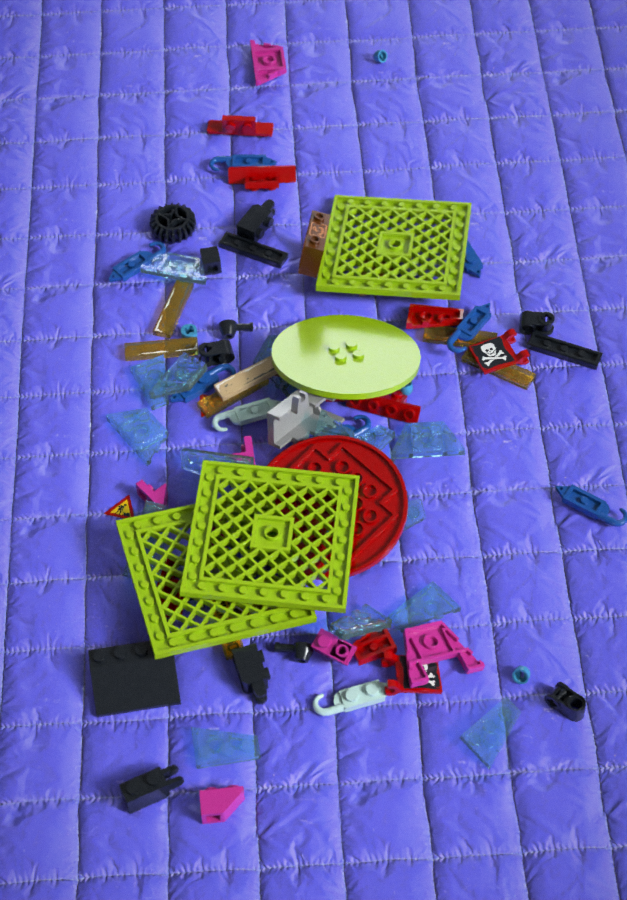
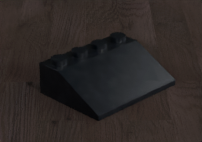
[88,641,181,717]

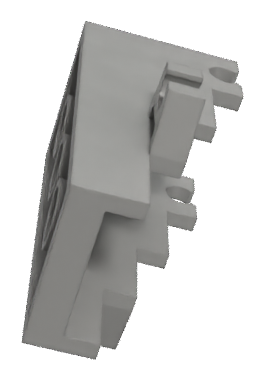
[267,389,344,449]

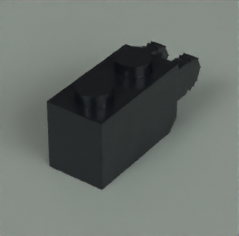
[236,199,275,242]
[232,643,271,704]
[119,765,184,814]

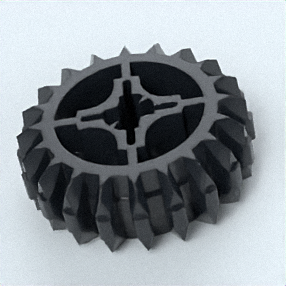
[149,203,196,244]

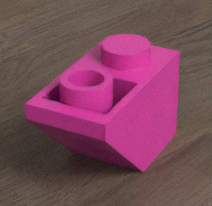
[311,628,357,666]
[199,785,245,824]

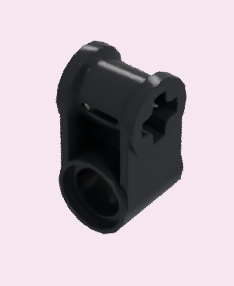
[519,311,555,336]
[198,339,235,367]
[544,682,586,722]

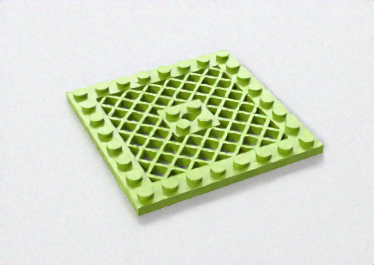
[316,195,472,301]
[180,460,360,613]
[116,489,317,660]

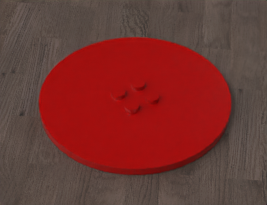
[252,435,408,580]

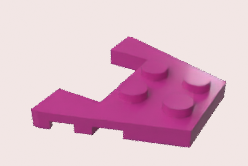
[403,620,485,688]

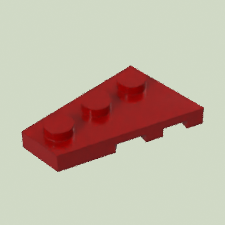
[406,304,464,329]

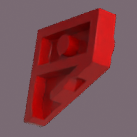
[352,619,397,666]

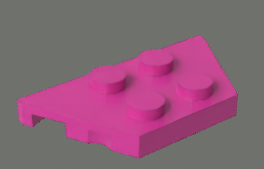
[250,40,287,86]

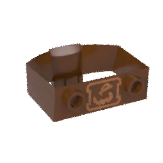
[298,210,341,278]

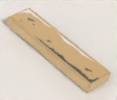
[214,356,278,402]

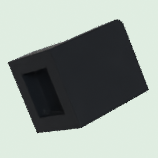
[200,246,222,276]

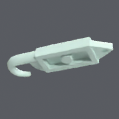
[212,397,282,432]
[312,679,387,716]

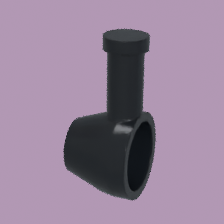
[219,319,253,339]
[274,642,314,663]

